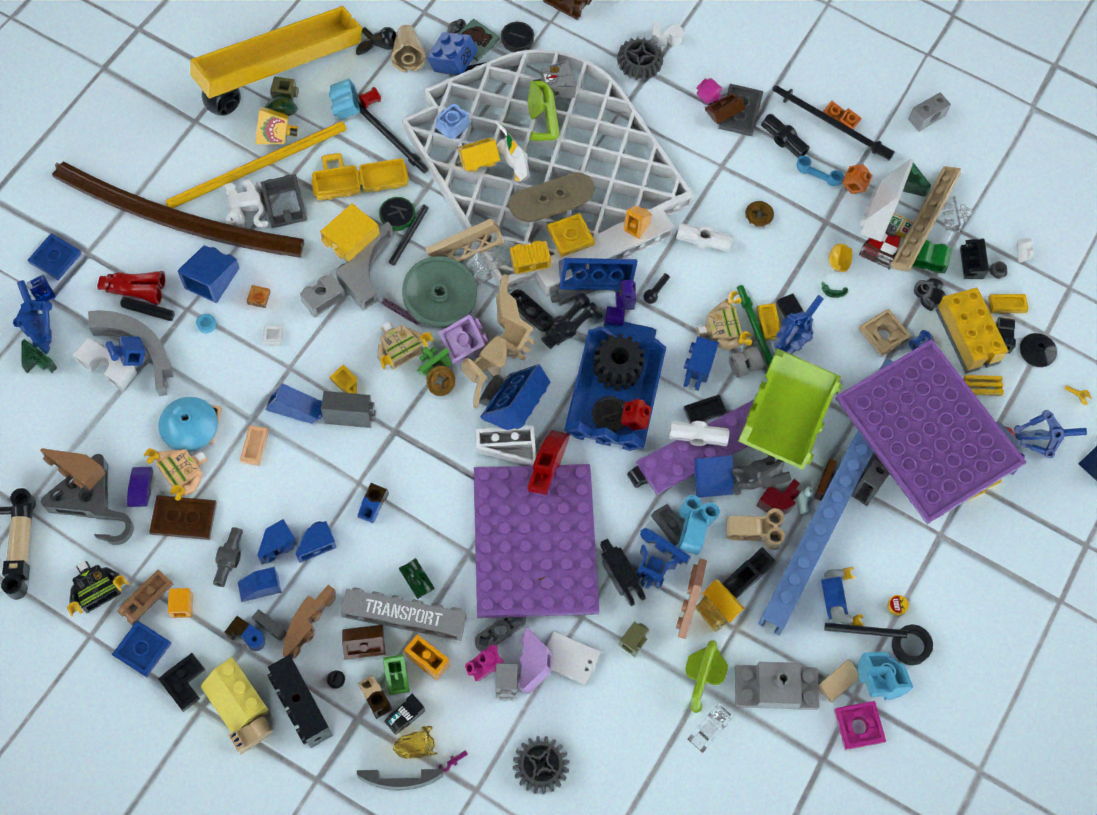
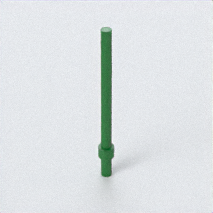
[737,285,772,367]

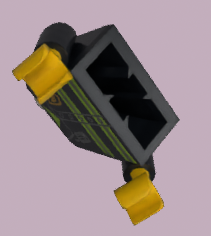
[67,561,129,617]

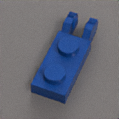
[640,528,691,565]

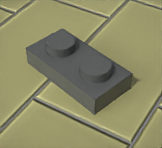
[651,504,684,546]

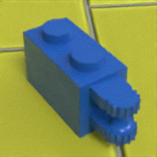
[683,336,719,391]

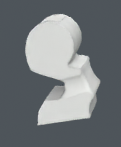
[651,21,684,47]

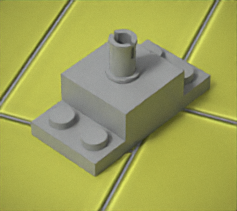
[735,661,819,710]

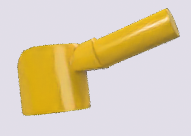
[1064,385,1092,405]

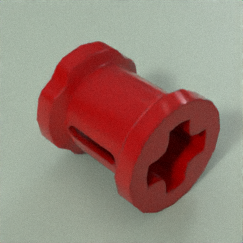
[358,87,381,109]

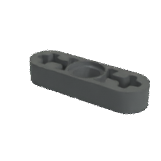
[475,617,526,652]

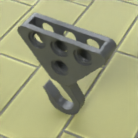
[40,454,134,545]

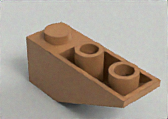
[40,448,106,491]

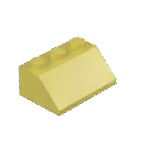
[200,657,270,733]

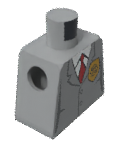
[533,60,576,99]

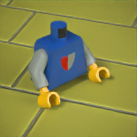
[821,567,865,626]

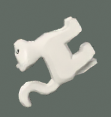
[224,179,269,228]

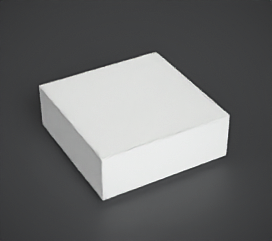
[262,326,284,346]

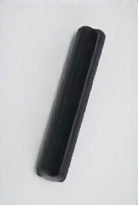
[120,297,175,321]

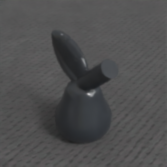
[356,27,396,55]

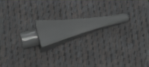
[550,289,597,306]

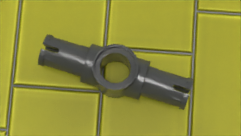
[213,527,243,587]

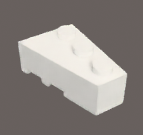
[475,425,536,466]

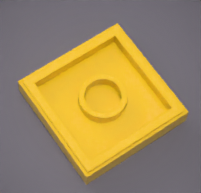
[547,213,595,257]

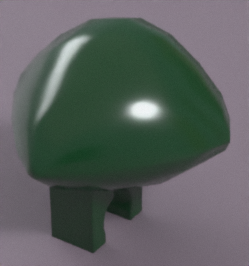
[265,95,298,116]

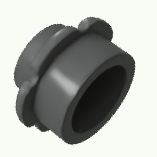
[989,261,1007,279]

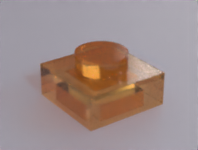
[246,285,271,308]

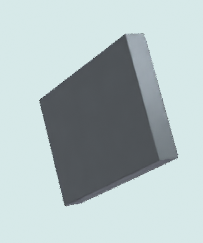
[718,83,763,136]

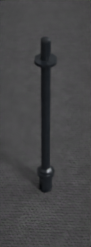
[772,85,895,161]

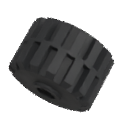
[593,334,645,391]

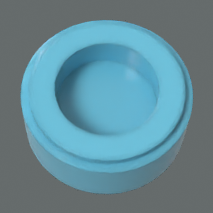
[196,314,216,333]

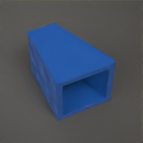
[178,245,239,303]

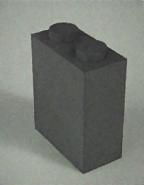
[321,391,376,428]

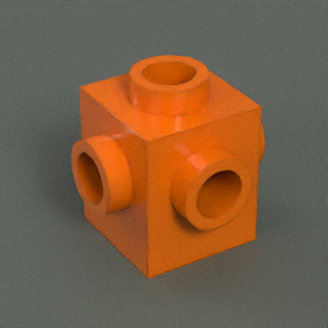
[842,164,873,194]

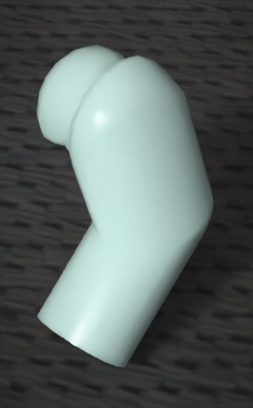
[796,486,814,516]

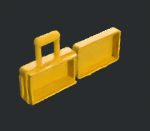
[311,153,409,201]

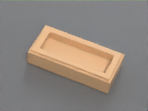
[240,425,269,466]

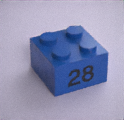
[426,32,478,75]

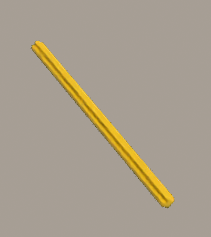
[165,121,347,208]

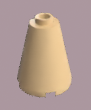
[391,25,426,72]

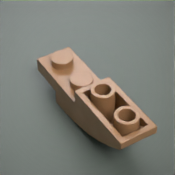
[283,584,336,659]

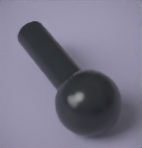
[643,273,670,304]

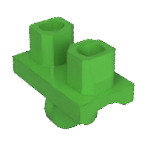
[416,347,452,377]

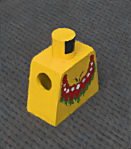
[255,107,298,144]

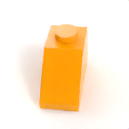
[624,205,652,239]

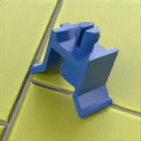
[636,544,678,589]

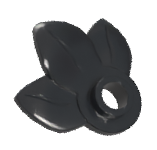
[914,278,946,311]

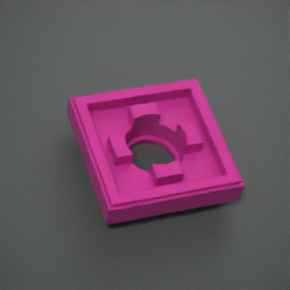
[834,701,886,751]

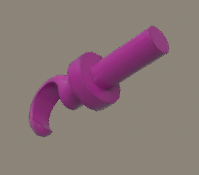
[438,750,468,773]

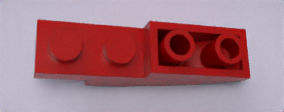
[527,430,570,495]

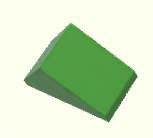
[383,654,410,695]

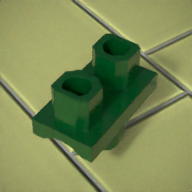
[398,558,435,599]

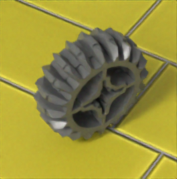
[617,36,664,80]
[513,736,570,795]

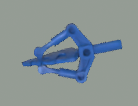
[13,280,52,354]
[773,295,824,355]
[1014,410,1087,458]

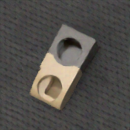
[358,675,392,719]

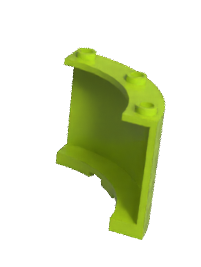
[738,348,842,470]

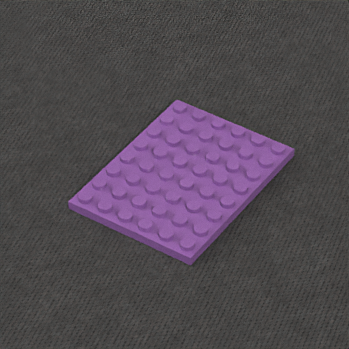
[835,339,1026,524]
[474,464,599,618]

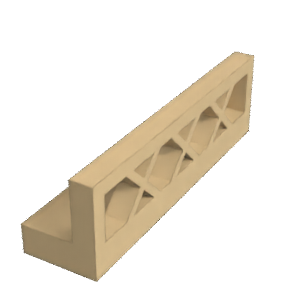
[426,218,504,263]

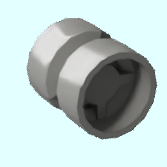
[729,346,764,378]

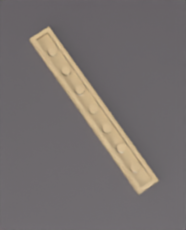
[891,166,961,272]

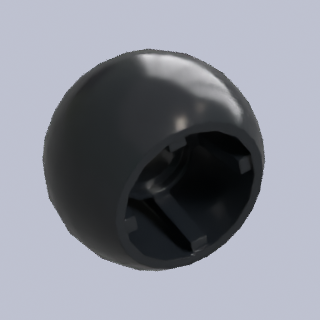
[201,88,241,116]

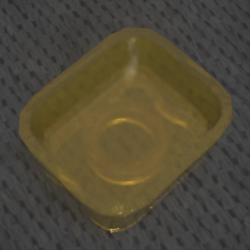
[695,595,729,633]

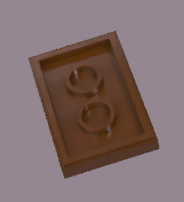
[149,495,217,540]

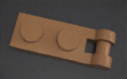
[117,570,174,626]

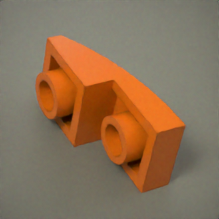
[823,100,862,130]

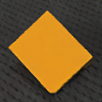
[168,588,193,618]

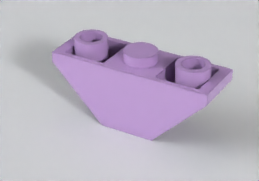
[518,628,553,694]

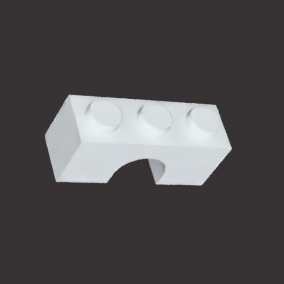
[73,338,137,391]

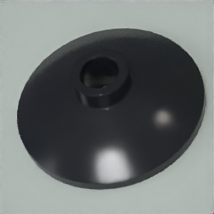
[1020,333,1057,367]

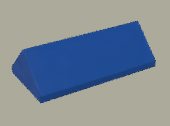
[559,258,638,290]

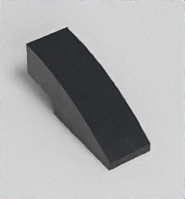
[722,547,777,599]

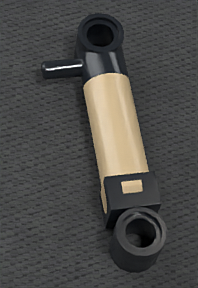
[0,488,36,600]

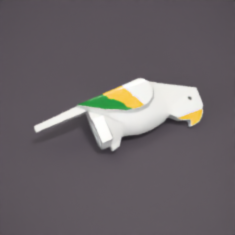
[495,120,530,183]

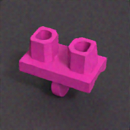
[465,645,504,681]

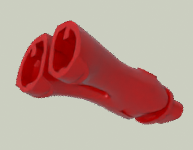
[97,271,165,305]

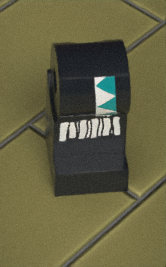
[384,693,425,735]

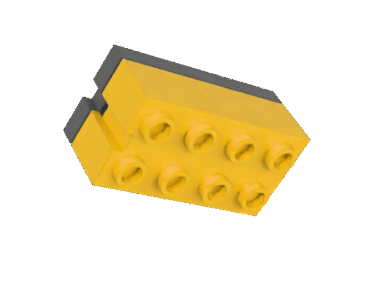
[936,287,1009,374]

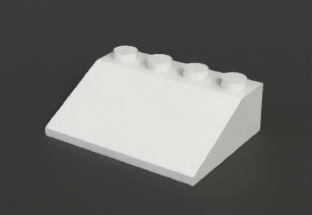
[860,159,914,242]

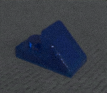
[26,274,56,301]

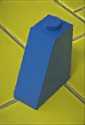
[265,383,323,424]

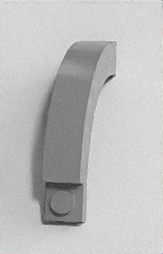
[88,310,173,396]

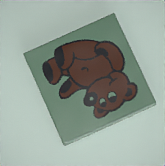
[458,19,500,62]

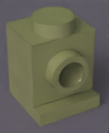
[270,76,299,100]
[619,621,649,657]

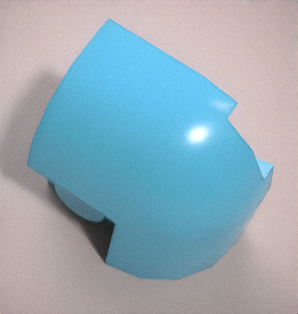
[858,652,913,700]

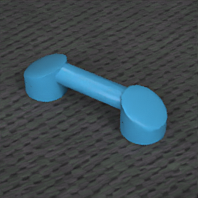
[796,156,844,186]

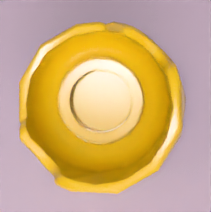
[828,243,853,272]

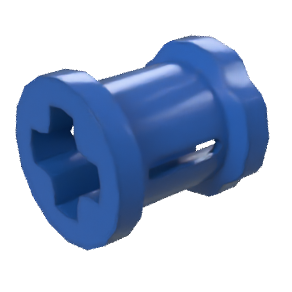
[909,330,934,351]

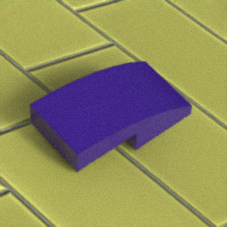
[127,467,153,507]

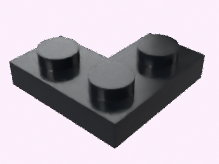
[158,653,205,712]

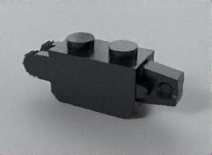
[600,538,646,606]

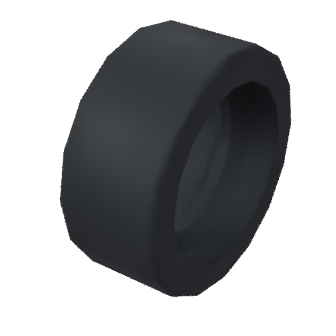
[891,624,933,666]

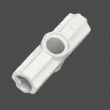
[676,223,733,252]
[668,421,729,446]

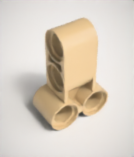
[726,508,785,550]

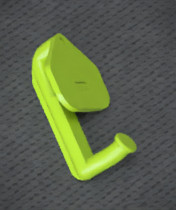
[528,81,560,141]
[685,640,728,713]

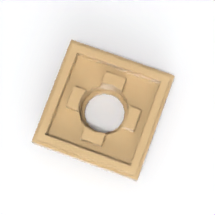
[858,308,911,357]

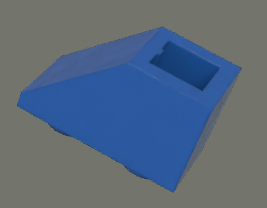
[257,519,297,564]

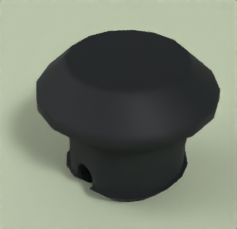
[327,670,345,689]

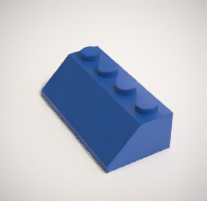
[480,364,551,431]

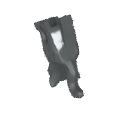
[732,455,792,495]

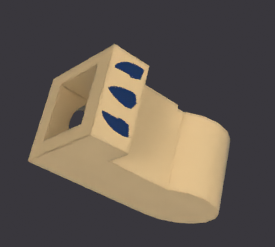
[228,716,273,755]

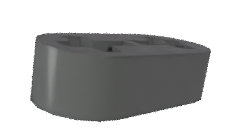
[251,609,287,641]

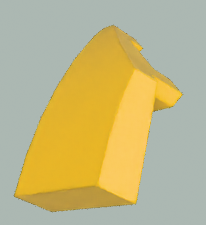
[329,365,357,394]

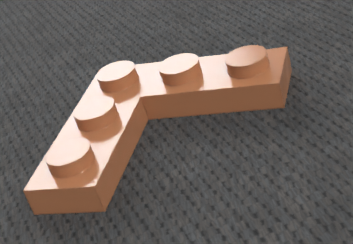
[676,558,707,639]

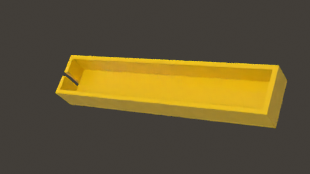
[190,6,362,99]

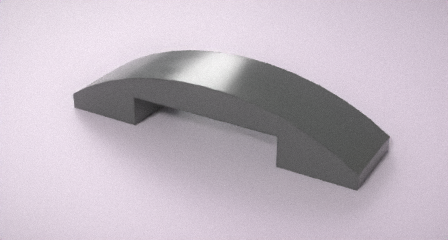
[357,769,443,791]

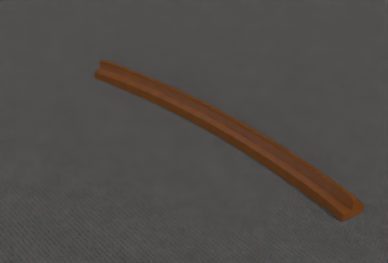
[52,161,304,258]

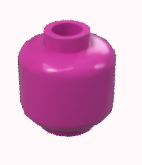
[696,78,722,104]

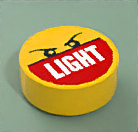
[887,595,909,616]

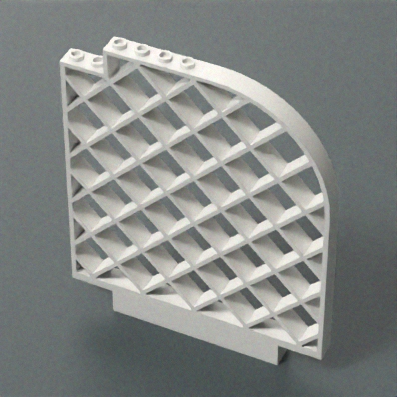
[402,49,694,296]

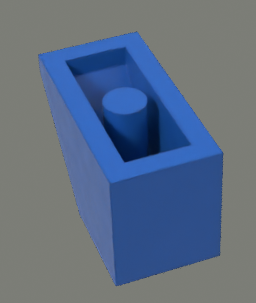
[295,521,337,563]
[238,567,282,602]

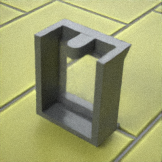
[260,174,307,228]

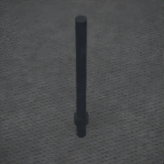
[358,102,428,174]

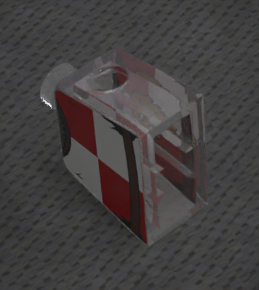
[859,224,901,270]

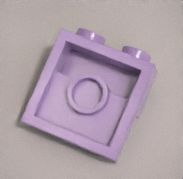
[439,314,490,365]

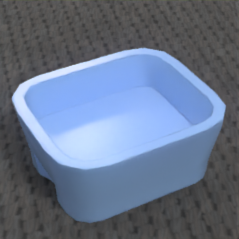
[435,104,470,139]

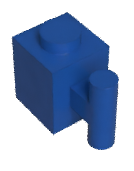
[105,336,146,366]

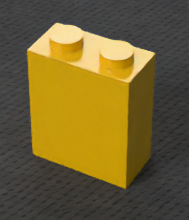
[320,203,380,262]

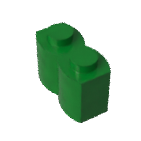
[912,240,952,273]

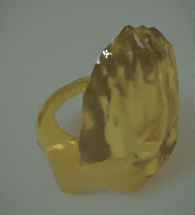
[393,726,438,759]

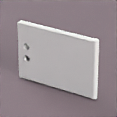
[546,631,601,686]

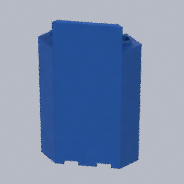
[564,322,666,451]

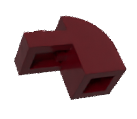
[756,479,800,515]

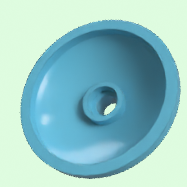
[158,397,218,452]

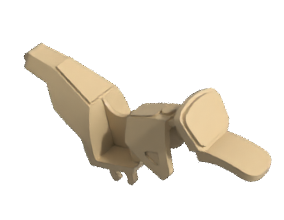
[461,274,535,408]

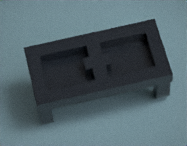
[960,238,989,279]

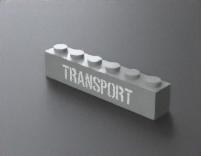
[340,587,466,641]

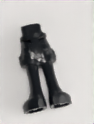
[541,292,603,349]

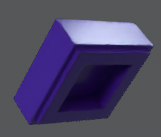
[605,306,625,325]

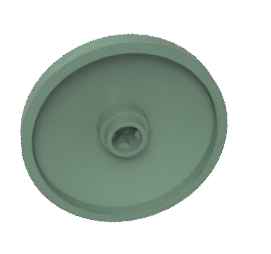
[402,256,477,328]

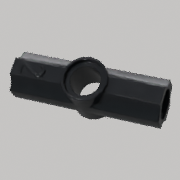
[761,114,810,158]

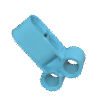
[678,495,720,555]

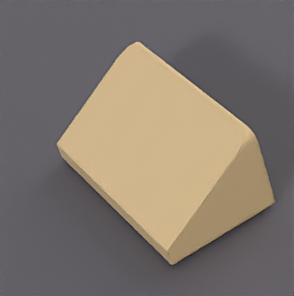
[818,659,859,703]

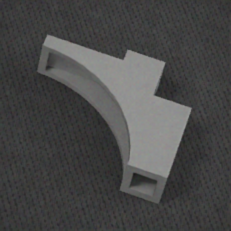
[336,222,393,311]

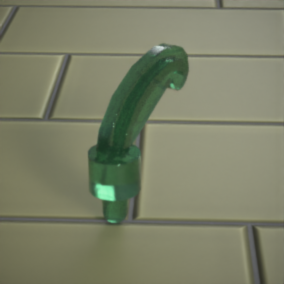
[821,282,848,298]

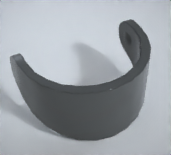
[479,375,503,406]

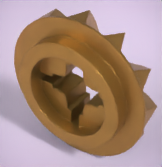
[745,201,774,228]
[426,366,455,396]

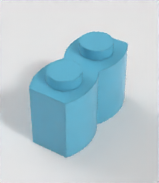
[329,78,360,120]

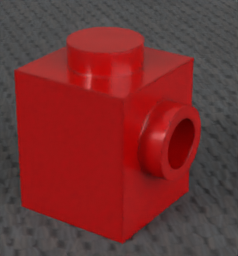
[621,399,652,431]

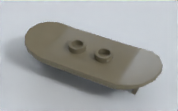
[508,172,595,222]

